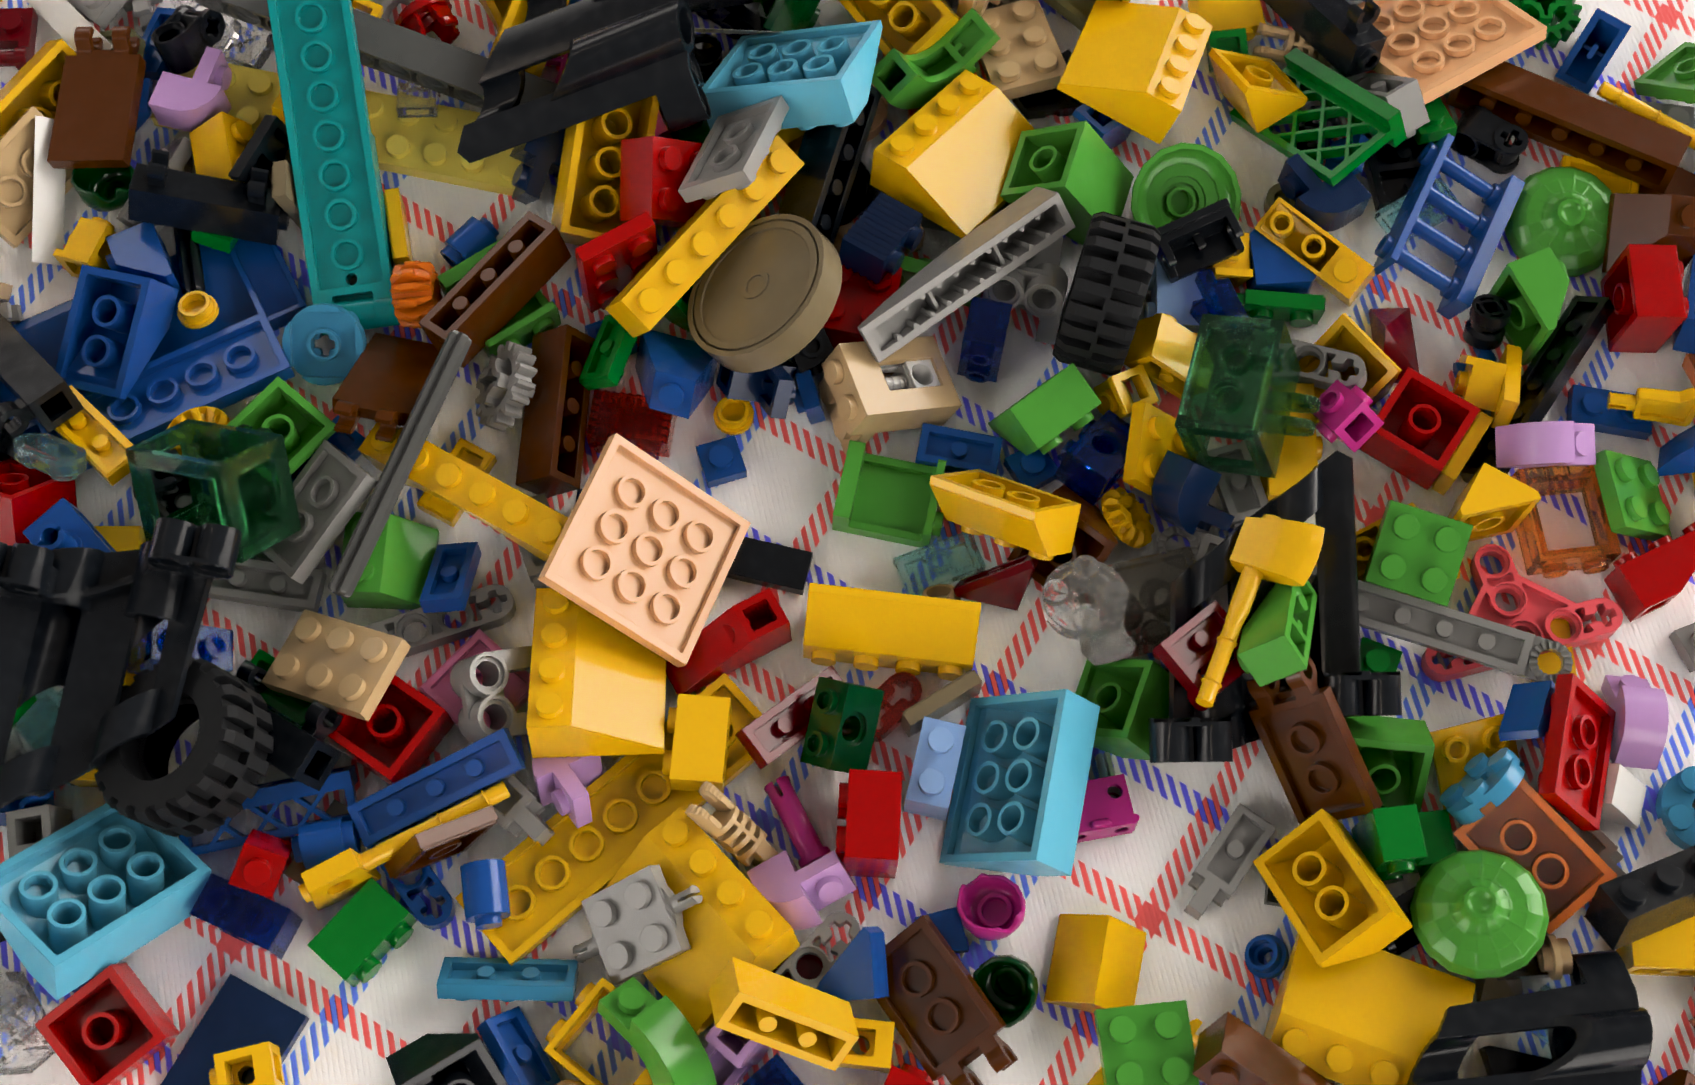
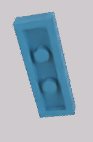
[437,957,579,1003]

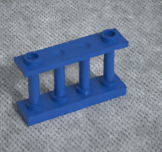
[1374,133,1526,320]

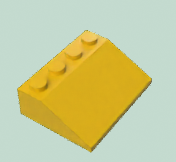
[1056,0,1213,145]
[870,69,1034,239]
[526,588,667,758]
[604,806,800,1036]
[1263,933,1476,1085]

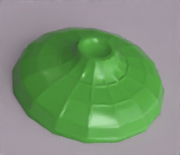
[1131,143,1242,228]
[1505,167,1613,277]
[1410,849,1549,979]

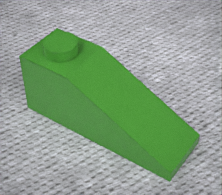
[1236,580,1318,687]

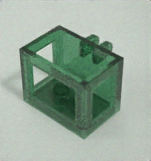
[1175,314,1321,478]
[125,419,301,564]

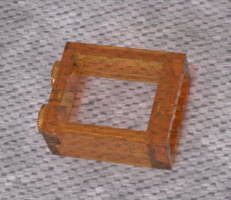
[1512,465,1622,579]

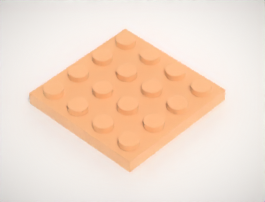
[1357,0,1547,105]
[537,433,751,668]

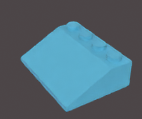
[702,20,883,131]
[939,689,1100,877]
[0,803,212,1001]

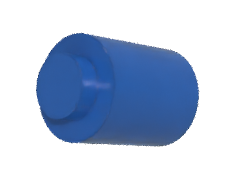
[460,859,511,930]

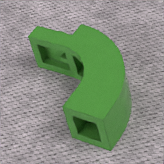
[872,8,1001,109]
[597,976,717,1085]

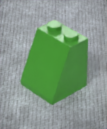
[1000,120,1134,245]

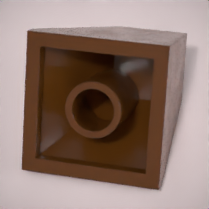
[1602,193,1695,273]
[1007,484,1119,608]

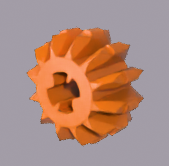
[390,260,442,329]

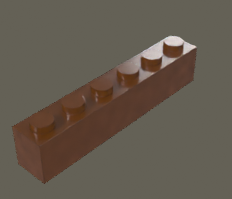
[1446,61,1693,194]

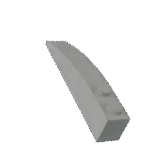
[857,186,1075,363]

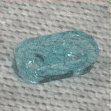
[13,433,87,481]

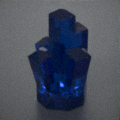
[1189,269,1255,350]

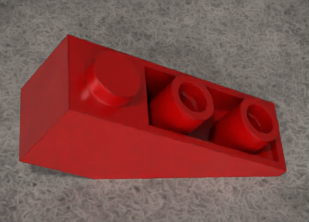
[1604,522,1695,622]
[666,587,792,695]

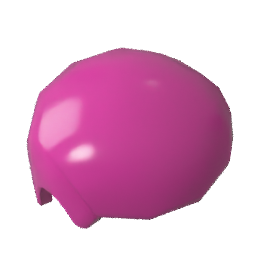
[956,873,1026,941]

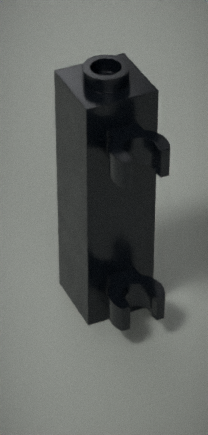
[1263,0,1387,78]
[128,149,290,246]
[0,314,84,437]
[236,660,343,791]

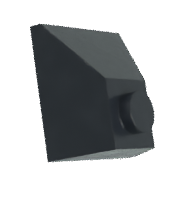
[386,1033,508,1085]

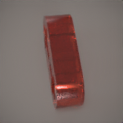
[873,672,922,743]

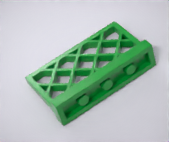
[1229,47,1407,187]

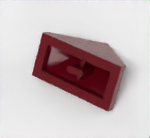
[1369,308,1419,383]
[953,554,1039,611]

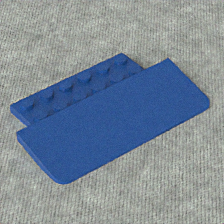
[0,239,307,475]

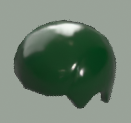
[71,164,135,212]
[973,954,1038,1028]

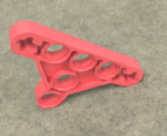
[1421,544,1623,682]

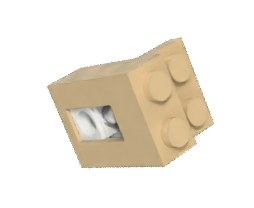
[818,336,962,454]

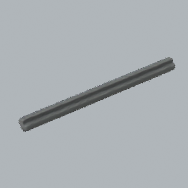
[328,330,472,598]

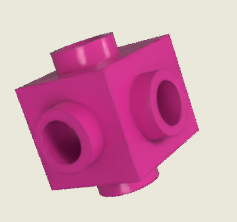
[1308,380,1384,453]

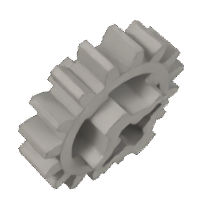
[475,341,537,432]

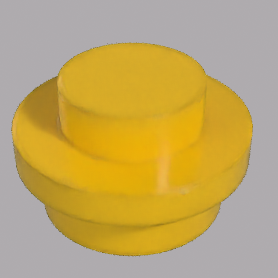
[177,290,219,329]
[713,397,754,435]

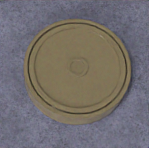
[687,214,842,373]

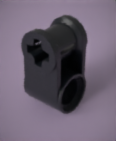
[151,5,225,74]
[1451,105,1529,174]

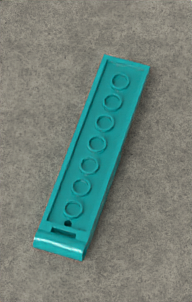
[267,0,400,336]

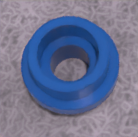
[1244,934,1289,979]

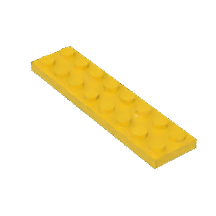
[455,673,762,966]

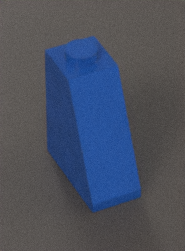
[635,330,718,419]

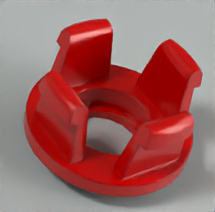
[395,0,460,44]

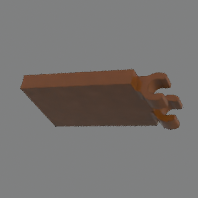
[47,26,147,169]
[332,332,439,443]
[1247,657,1383,825]
[876,915,1018,1085]

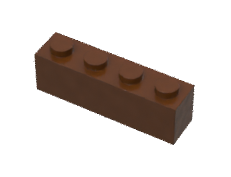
[419,211,572,368]
[515,324,595,498]
[1192,1011,1334,1085]

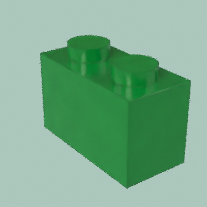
[307,877,417,988]

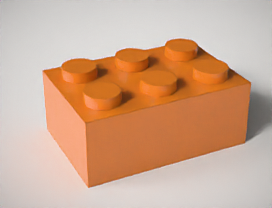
[1453,778,1618,935]

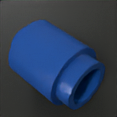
[440,216,499,267]
[291,817,361,870]

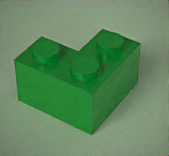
[1351,804,1457,884]

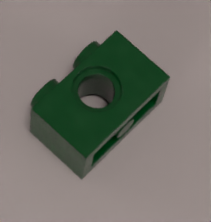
[800,676,885,773]

